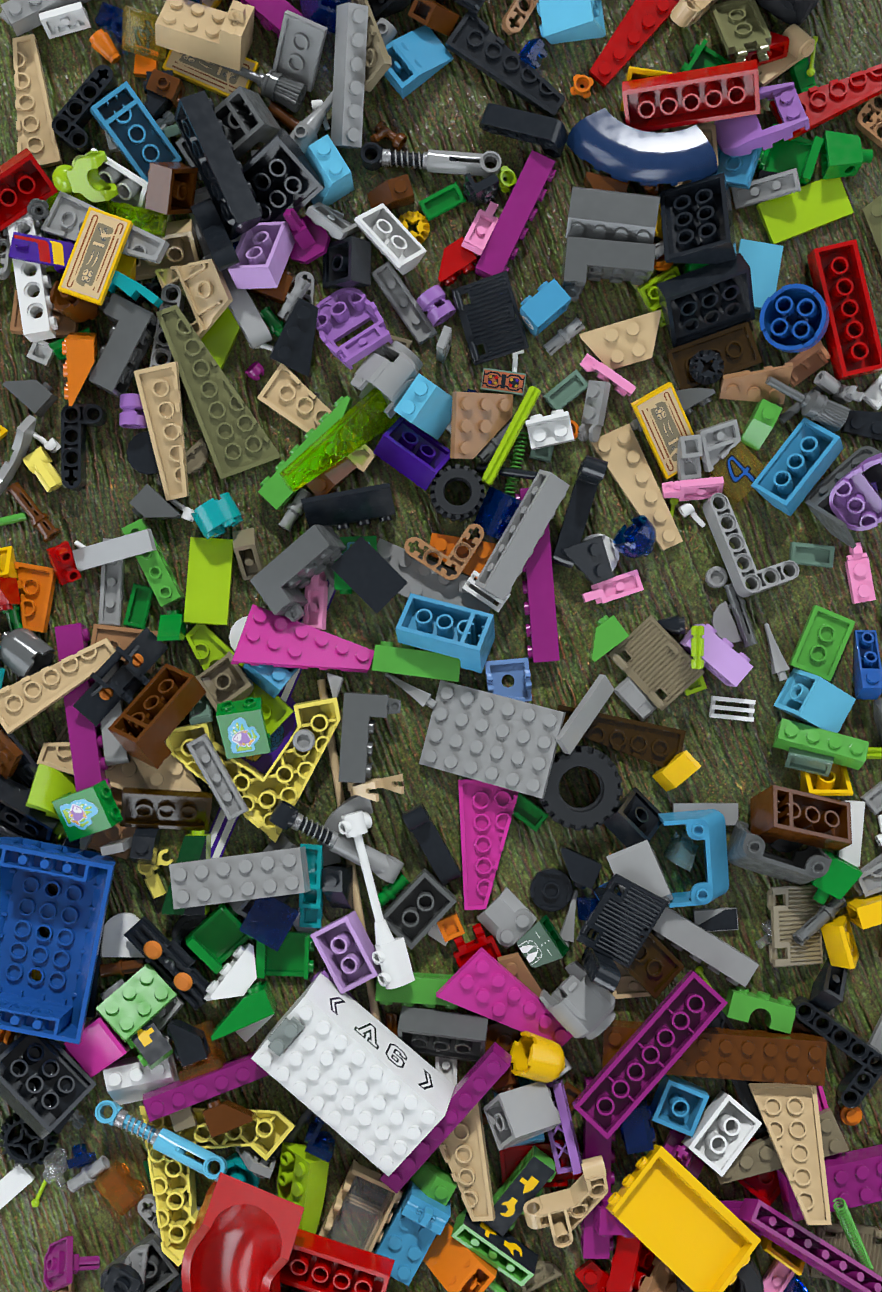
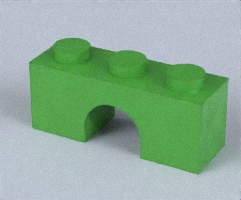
[723,986,796,1034]

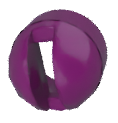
[245,361,264,381]

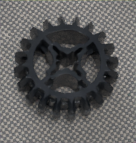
[0,1112,59,1169]

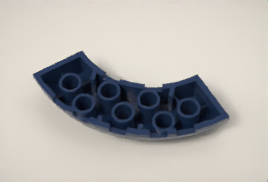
[567,108,718,186]

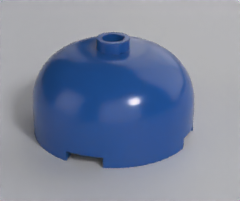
[760,284,829,353]

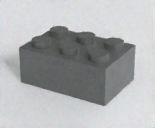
[382,868,457,950]
[100,1231,182,1292]

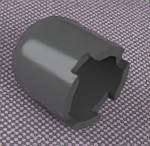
[0,628,55,679]

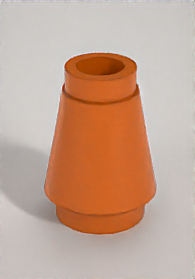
[89,29,121,65]

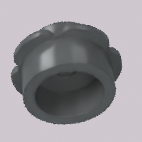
[27,198,49,221]

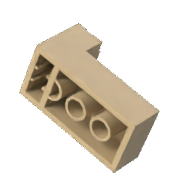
[155,0,255,71]

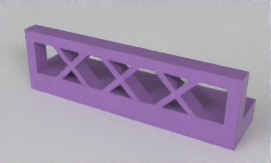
[546,1079,583,1175]

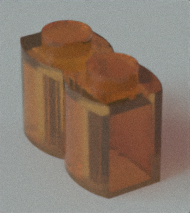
[94,1160,145,1216]

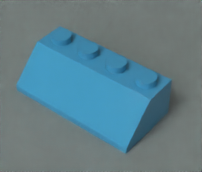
[751,417,844,516]

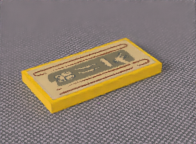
[162,50,259,98]
[58,207,133,306]
[631,382,702,479]

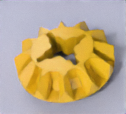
[398,211,430,244]

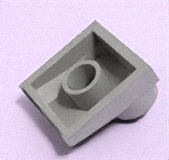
[476,887,537,949]

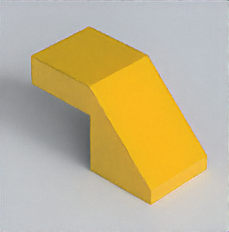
[652,750,701,792]

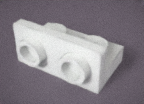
[39,2,91,39]
[525,409,575,450]

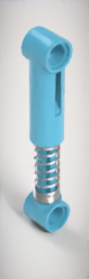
[95,1100,228,1180]

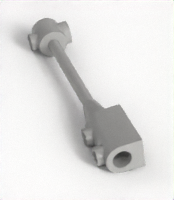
[290,18,397,154]

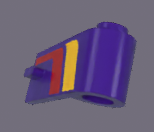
[9,232,75,274]

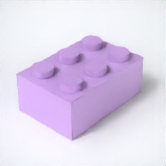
[228,221,295,289]
[678,623,753,687]
[310,910,381,994]

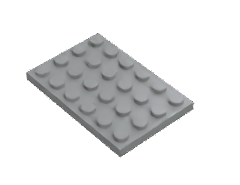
[419,680,566,799]

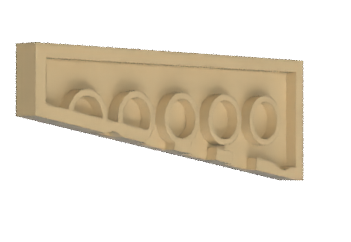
[12,34,63,168]
[134,361,189,501]
[257,363,376,473]
[590,423,683,551]
[0,638,116,734]

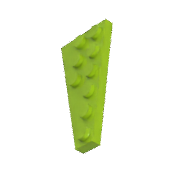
[185,624,294,758]

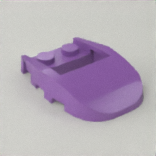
[714,82,810,156]
[316,287,393,370]
[829,453,882,531]

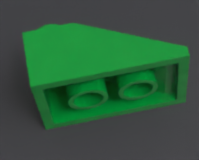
[211,980,277,1041]

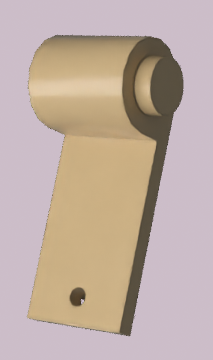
[758,24,815,87]

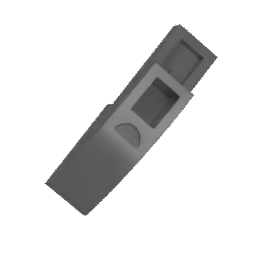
[630,388,716,432]

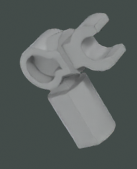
[814,371,865,404]

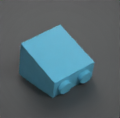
[537,0,606,44]
[304,134,354,206]
[394,374,452,440]
[773,668,856,733]

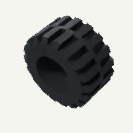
[430,464,485,521]

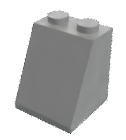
[606,840,674,904]
[483,1082,561,1151]

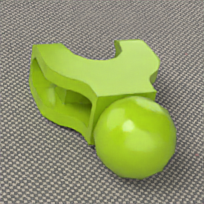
[52,151,119,202]

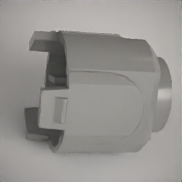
[350,341,423,419]
[539,960,616,1040]

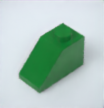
[157,610,187,641]

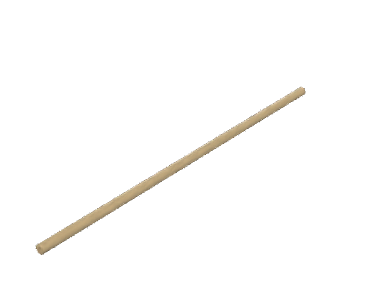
[317,679,381,1021]

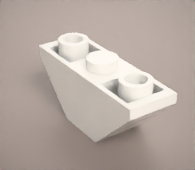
[204,944,257,1001]

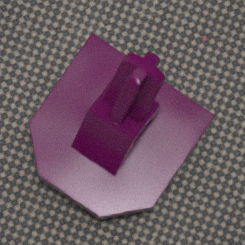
[283,208,331,264]
[662,1128,705,1179]
[43,1236,100,1291]

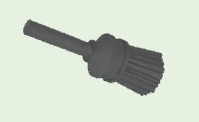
[220,65,308,113]
[765,376,850,433]

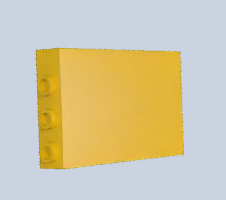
[606,1144,761,1292]

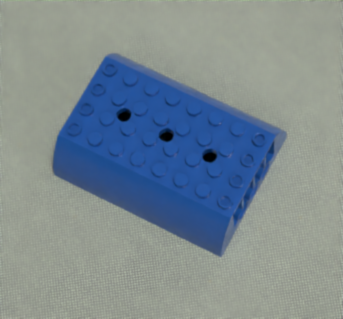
[0,837,116,1044]

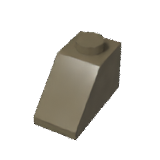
[232,528,263,580]

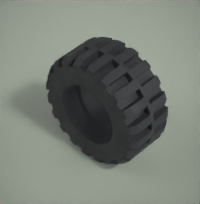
[539,745,623,831]

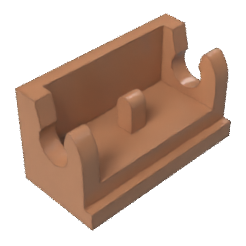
[788,340,831,388]

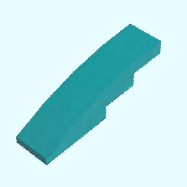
[108,271,164,308]
[299,843,323,928]

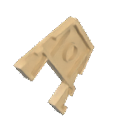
[155,259,233,339]

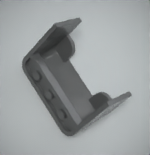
[805,446,882,548]

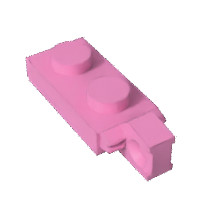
[461,201,498,256]
[580,353,636,397]
[661,476,724,501]
[845,542,876,604]
[581,569,644,604]
[303,571,328,630]

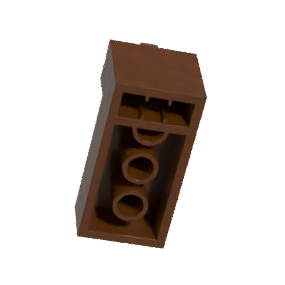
[108,663,206,769]
[748,785,852,851]

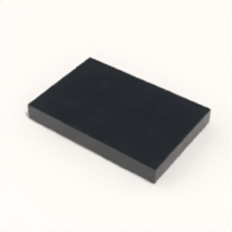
[331,536,408,613]

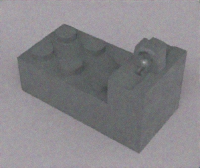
[176,86,281,181]
[560,237,656,301]
[89,293,157,399]
[250,524,346,622]
[338,692,401,783]

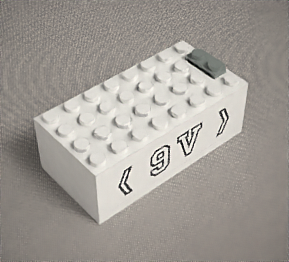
[251,973,455,1177]

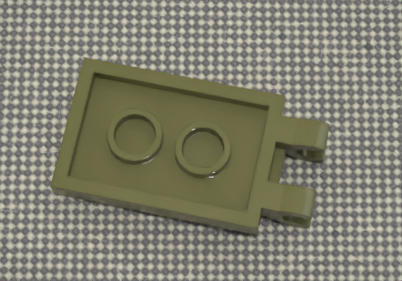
[710,0,772,63]

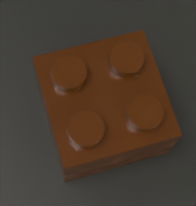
[145,162,198,215]

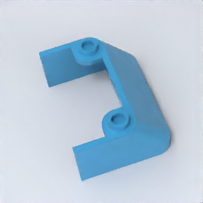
[658,809,729,908]

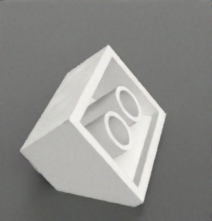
[91,148,152,221]
[354,203,427,275]
[102,1054,179,1105]
[681,1090,762,1177]

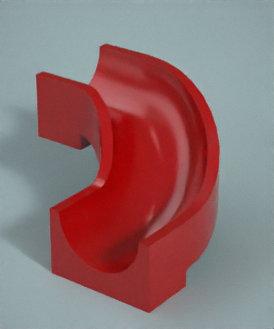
[181,1172,304,1292]

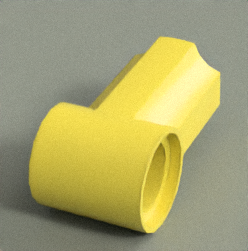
[22,446,62,493]

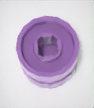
[416,285,456,327]
[119,393,148,429]

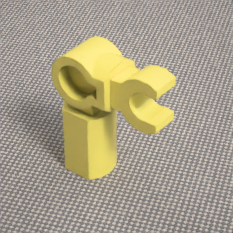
[137,849,174,899]

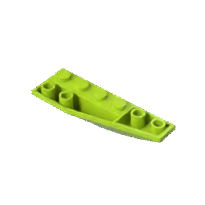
[277,1142,330,1234]

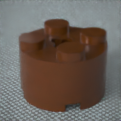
[50,274,99,323]

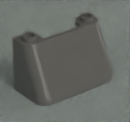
[727,820,832,886]

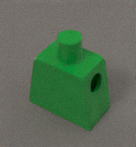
[820,131,873,179]
[811,848,863,905]

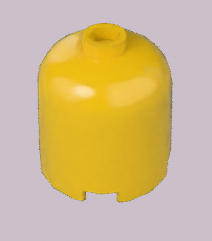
[510,1031,565,1083]

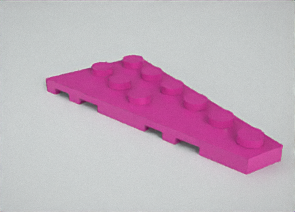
[231,604,374,673]
[458,778,519,910]
[436,947,573,1047]

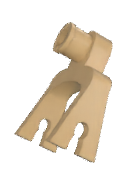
[347,774,404,802]

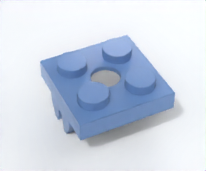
[485,658,532,702]

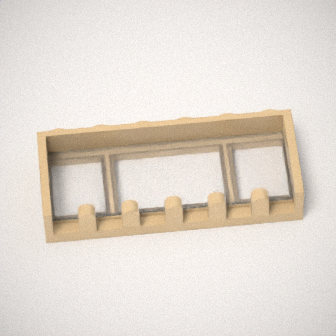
[318,1159,403,1253]

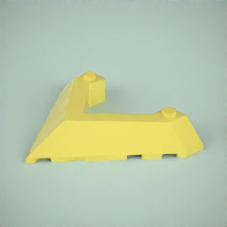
[165,697,341,843]
[139,1106,296,1267]

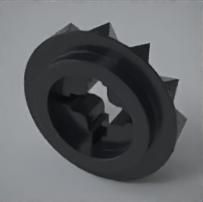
[689,349,724,385]

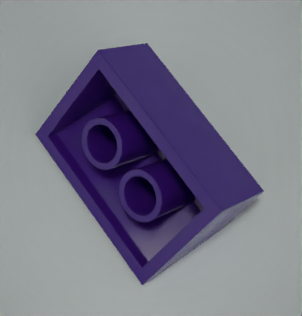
[373,416,451,491]

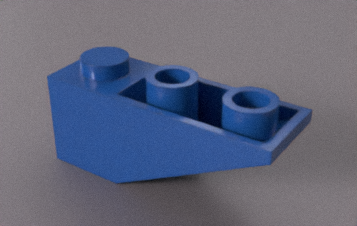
[853,630,882,700]

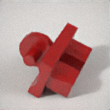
[46,541,82,586]

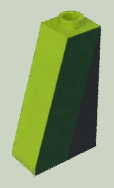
[162,830,211,915]

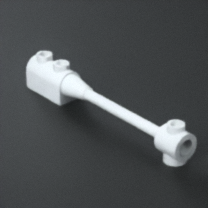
[338,810,415,989]

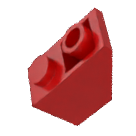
[438,237,477,287]

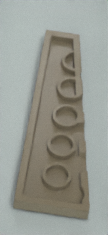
[342,0,392,92]
[714,1108,849,1185]

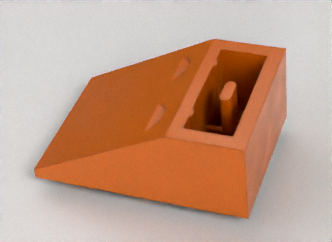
[62,332,98,406]
[423,1223,497,1292]

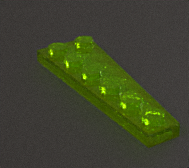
[279,388,396,492]

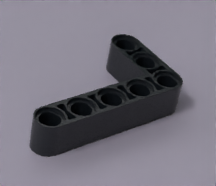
[552,455,608,569]
[581,930,621,992]
[792,996,882,1108]

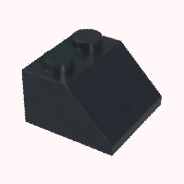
[322,236,371,289]
[604,787,662,848]

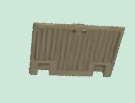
[608,615,705,711]
[767,885,823,967]
[810,1221,882,1280]

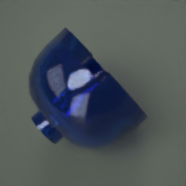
[613,515,657,558]

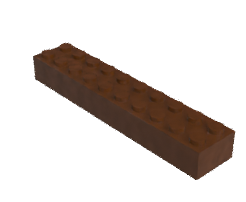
[601,1020,827,1086]

